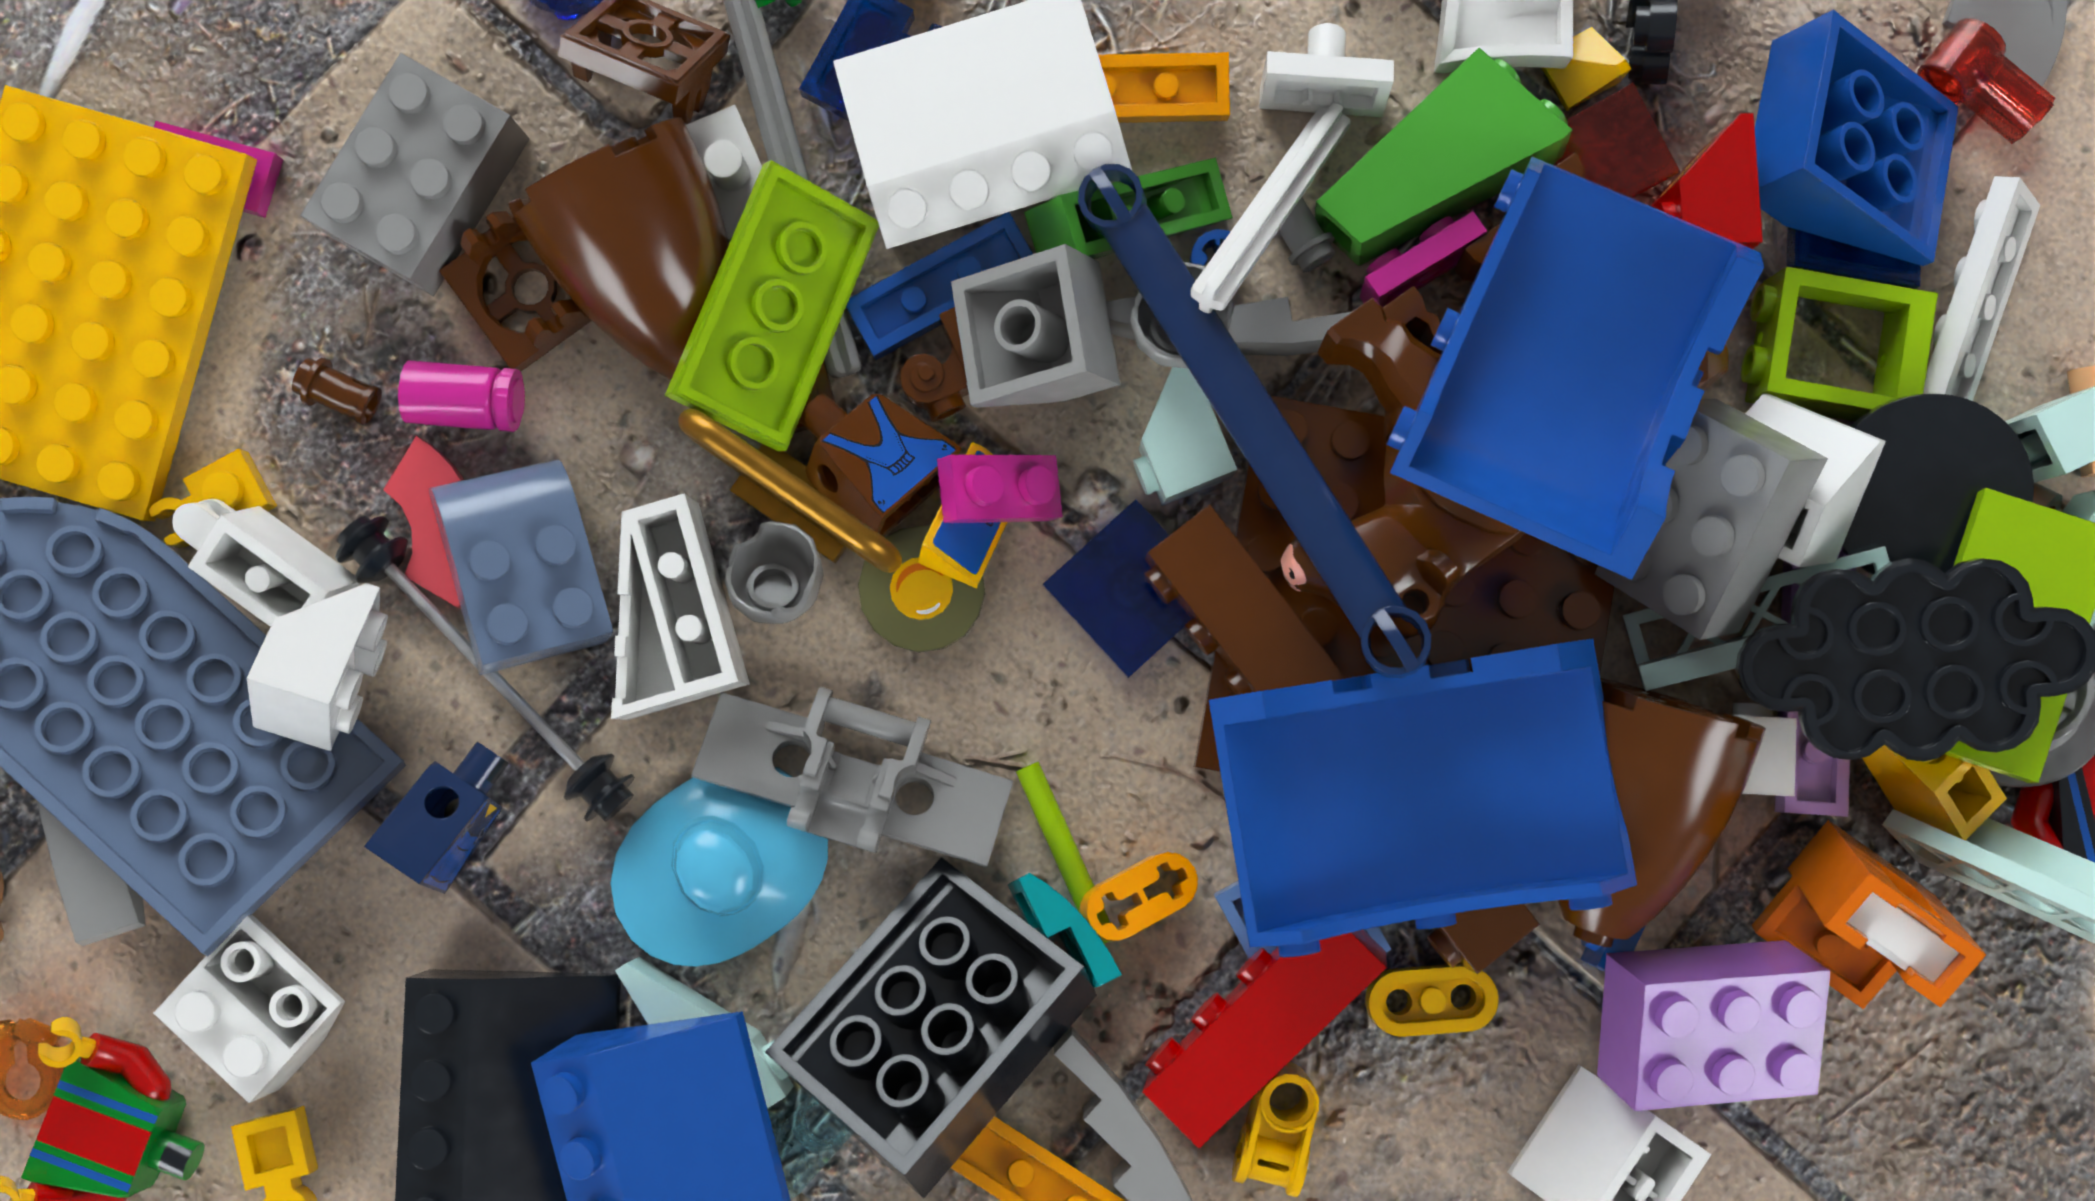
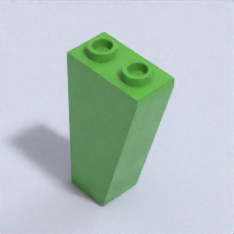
[1315,48,1573,266]

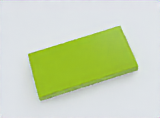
[664,160,879,452]
[1945,488,2095,784]

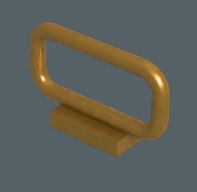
[678,408,902,573]

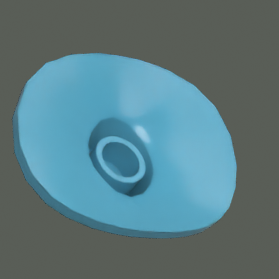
[610,767,828,967]

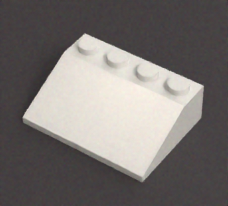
[833,0,1132,249]

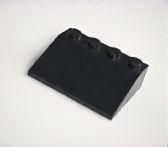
[765,857,1097,1199]
[395,969,621,1201]

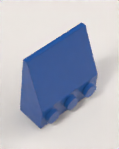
[1755,9,1959,266]
[531,1011,791,1201]

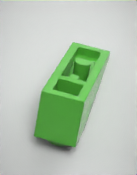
[1024,157,1233,259]

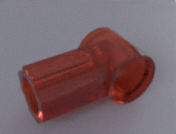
[1917,18,2056,144]

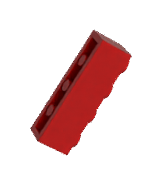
[1142,930,1387,1149]

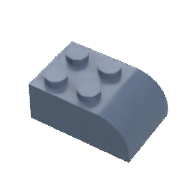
[429,459,613,675]

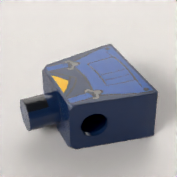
[364,742,509,894]

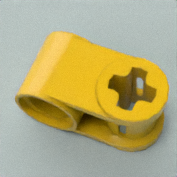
[1232,1062,1319,1197]

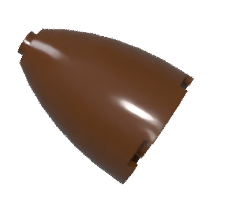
[507,117,729,380]
[1558,678,1766,947]

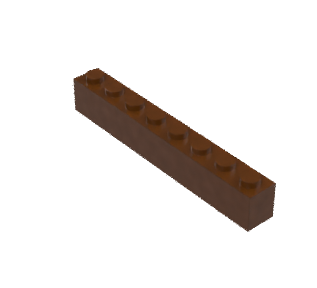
[1144,504,1540,974]

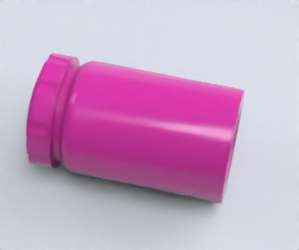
[398,360,525,432]

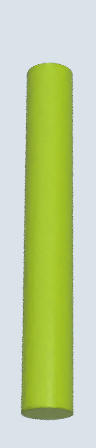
[1015,761,1111,944]

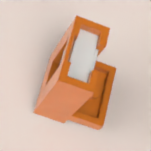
[1751,820,1986,1009]

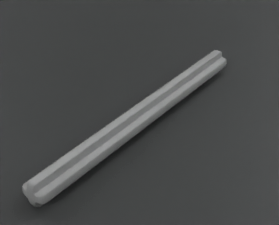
[723,0,862,378]

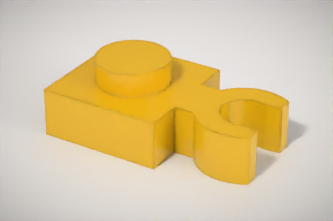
[148,448,277,548]
[231,1105,318,1201]

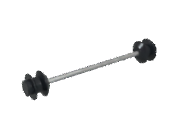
[335,516,635,822]

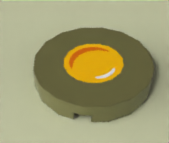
[858,525,986,653]

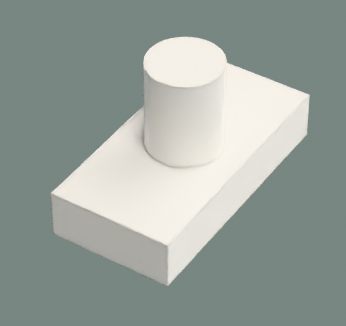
[1259,23,1394,117]
[686,105,762,243]

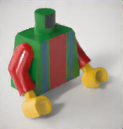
[0,1017,205,1201]

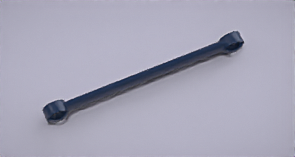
[1078,164,1431,678]

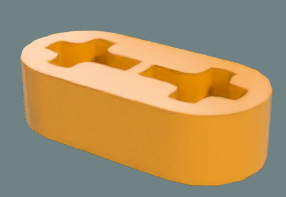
[1079,852,1198,941]

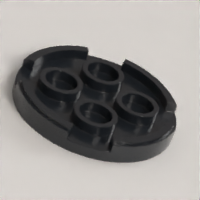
[1841,394,2034,575]

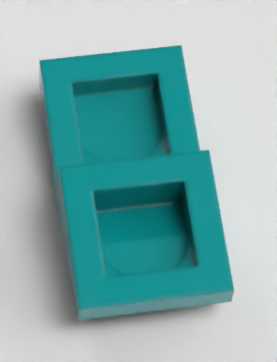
[1008,873,1122,988]

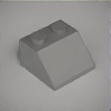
[951,244,1120,408]

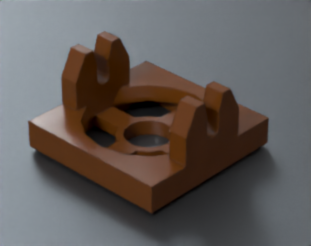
[558,0,730,124]
[439,211,592,371]

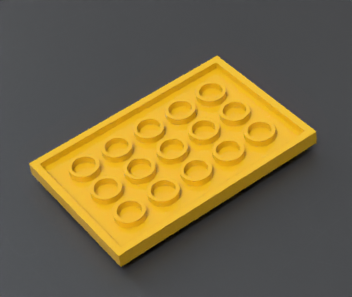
[0,85,257,522]

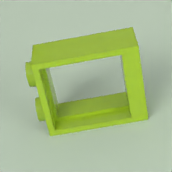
[1741,266,1938,422]

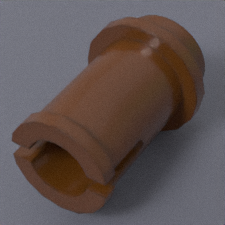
[292,358,382,425]

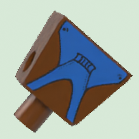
[799,393,961,537]

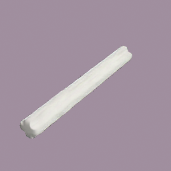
[1191,102,1351,314]

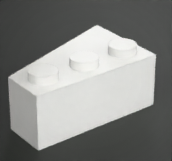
[611,493,750,720]

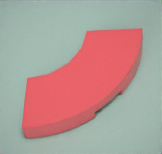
[383,436,464,609]

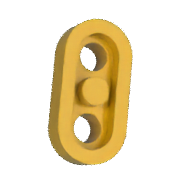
[1365,963,1499,1037]

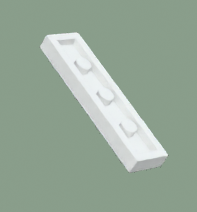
[1923,176,2040,401]

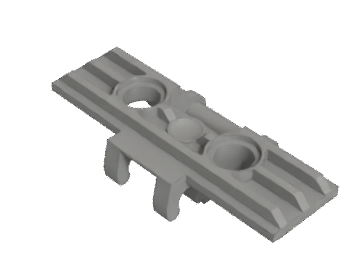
[691,687,1013,867]

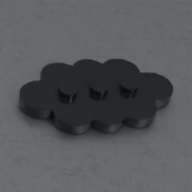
[1735,558,2095,762]

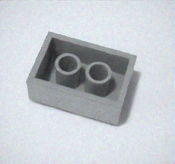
[300,53,530,297]
[1595,399,1828,640]

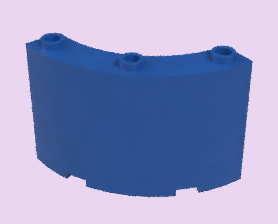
[1386,157,1764,580]
[1209,639,1637,957]

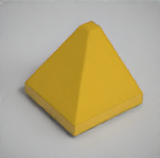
[1541,27,1631,111]

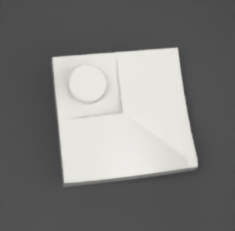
[1434,0,1573,73]

